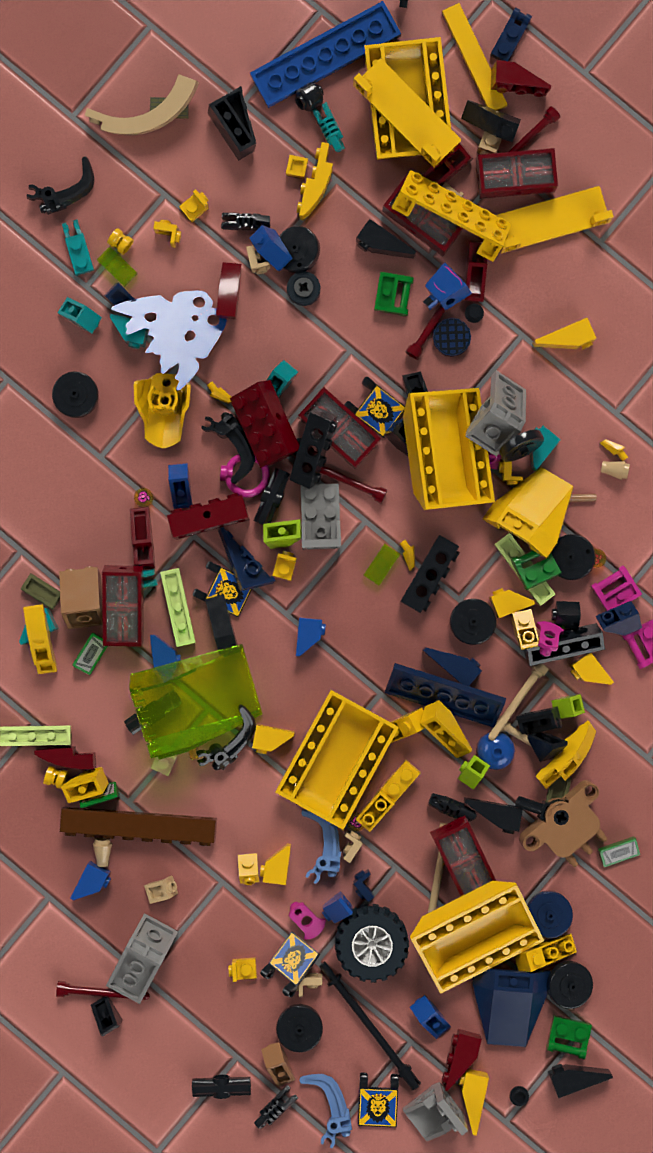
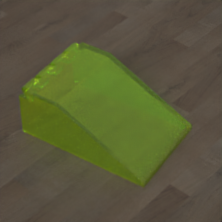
[129,644,263,760]

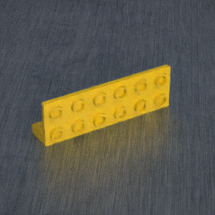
[353,59,461,167]
[391,170,511,262]
[496,186,614,254]

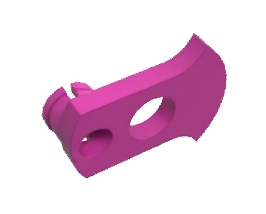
[536,621,564,656]
[288,902,326,940]

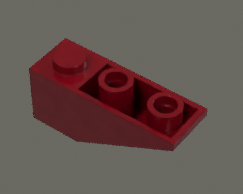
[491,60,551,97]
[441,1029,482,1091]

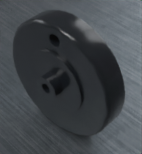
[279,226,320,273]
[52,371,99,418]
[499,429,544,462]
[551,534,596,580]
[450,599,496,645]
[547,961,593,1009]
[276,1004,323,1053]

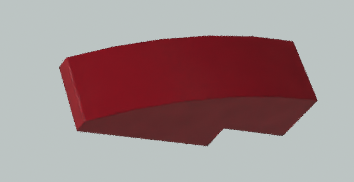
[422,143,474,186]
[464,240,488,302]
[216,262,242,319]
[130,507,155,570]
[34,746,96,769]

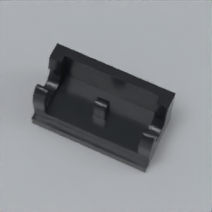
[516,706,563,735]

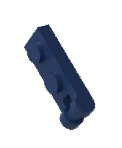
[490,7,532,61]

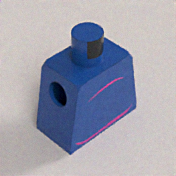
[423,263,472,310]

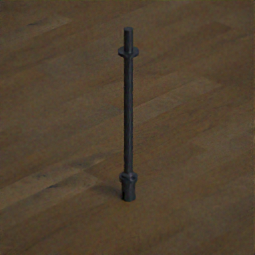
[319,961,421,1091]

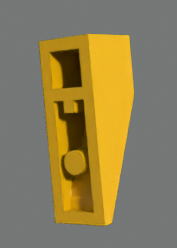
[532,318,596,349]
[420,700,472,758]
[458,1069,489,1136]

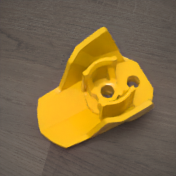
[134,373,191,449]

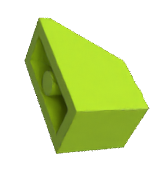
[263,519,302,549]

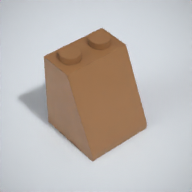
[59,566,103,629]

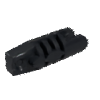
[221,213,270,231]
[428,793,477,822]
[254,1085,298,1129]

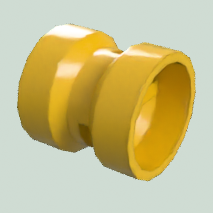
[107,228,134,255]
[43,765,68,789]

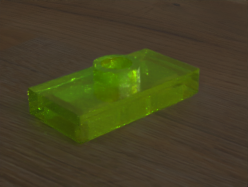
[97,246,138,287]
[363,543,400,586]

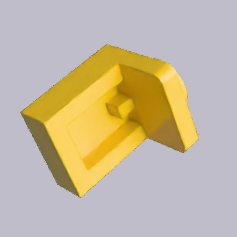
[153,220,181,248]
[499,460,523,485]
[238,853,260,885]

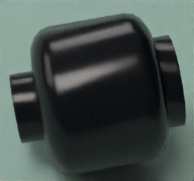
[295,82,324,112]

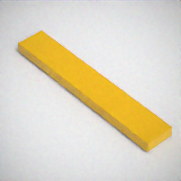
[442,3,508,111]

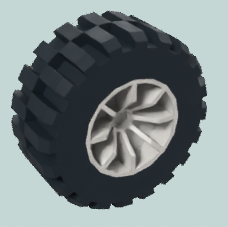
[335,904,409,983]

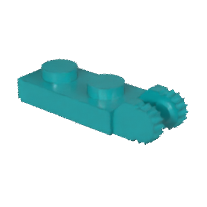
[62,219,94,276]

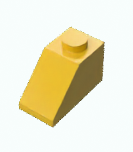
[489,588,535,618]
[569,653,614,685]
[252,724,295,754]
[61,767,109,803]
[260,844,291,885]

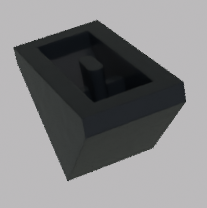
[402,371,428,397]
[527,731,568,762]
[91,997,123,1037]

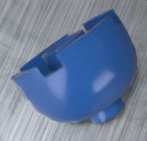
[476,732,515,770]

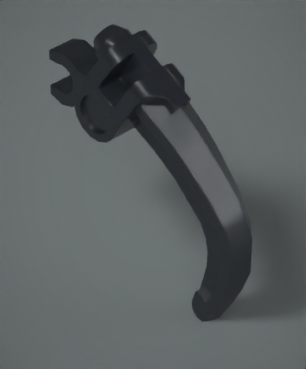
[27,156,94,215]
[201,412,256,484]
[196,705,256,770]

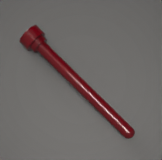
[491,106,561,169]
[405,305,445,360]
[307,463,387,503]
[56,981,150,1000]

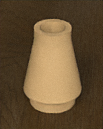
[601,461,630,480]
[93,837,112,867]

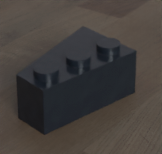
[208,86,256,161]

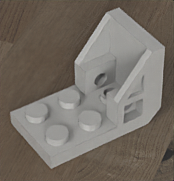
[466,370,526,456]
[301,484,341,550]
[106,913,178,1004]
[403,1082,468,1141]

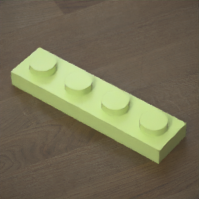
[494,533,556,606]
[160,568,196,647]
[0,725,72,746]

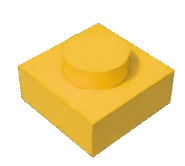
[286,155,308,179]

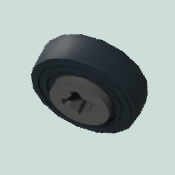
[287,271,321,306]

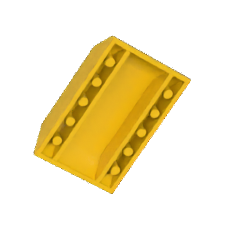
[364,37,454,160]
[403,388,495,510]
[275,690,399,830]
[410,881,544,994]

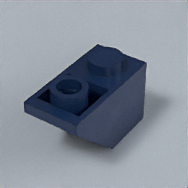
[596,601,642,636]

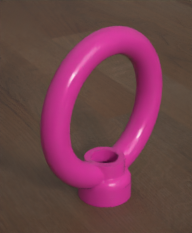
[220,454,270,498]

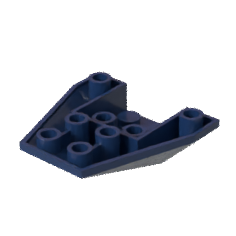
[472,967,551,1047]

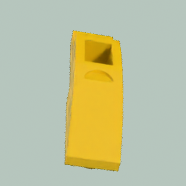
[296,142,333,220]
[23,604,57,674]
[535,720,596,789]
[355,760,421,832]

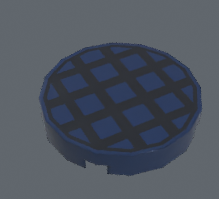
[433,318,471,357]

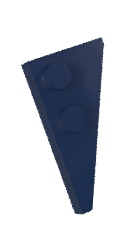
[218,527,276,592]

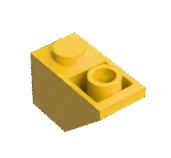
[512,609,539,650]
[391,708,425,743]

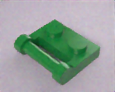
[374,272,414,316]
[511,551,561,590]
[546,1015,592,1059]

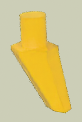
[207,381,231,404]
[600,439,628,461]
[399,539,415,571]

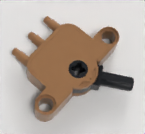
[515,780,607,867]

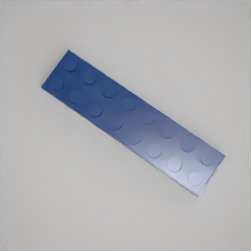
[250,1,401,108]

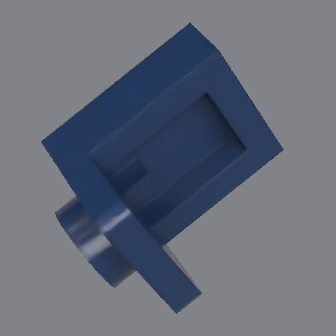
[104,282,136,306]
[353,869,374,902]

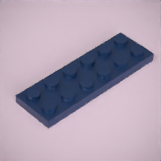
[384,663,506,728]

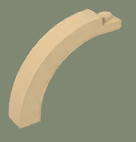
[85,74,199,135]

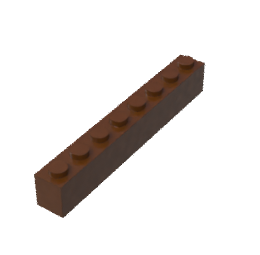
[60,807,217,846]

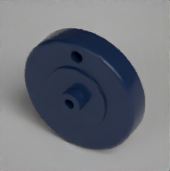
[527,890,573,938]

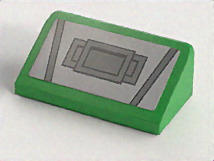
[72,633,108,675]
[80,782,120,808]
[598,836,640,867]

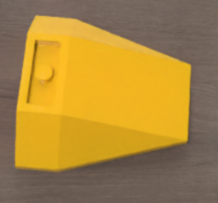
[482,467,573,559]

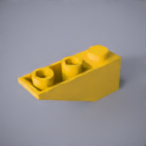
[514,934,577,972]

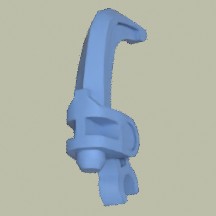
[301,809,341,884]
[299,1074,352,1148]

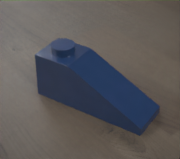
[423,647,482,686]

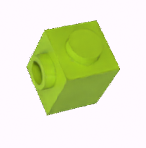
[551,694,585,719]
[457,755,490,790]

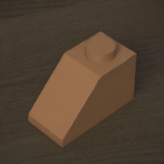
[261,1042,295,1087]

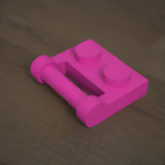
[591,566,642,611]
[622,619,653,669]

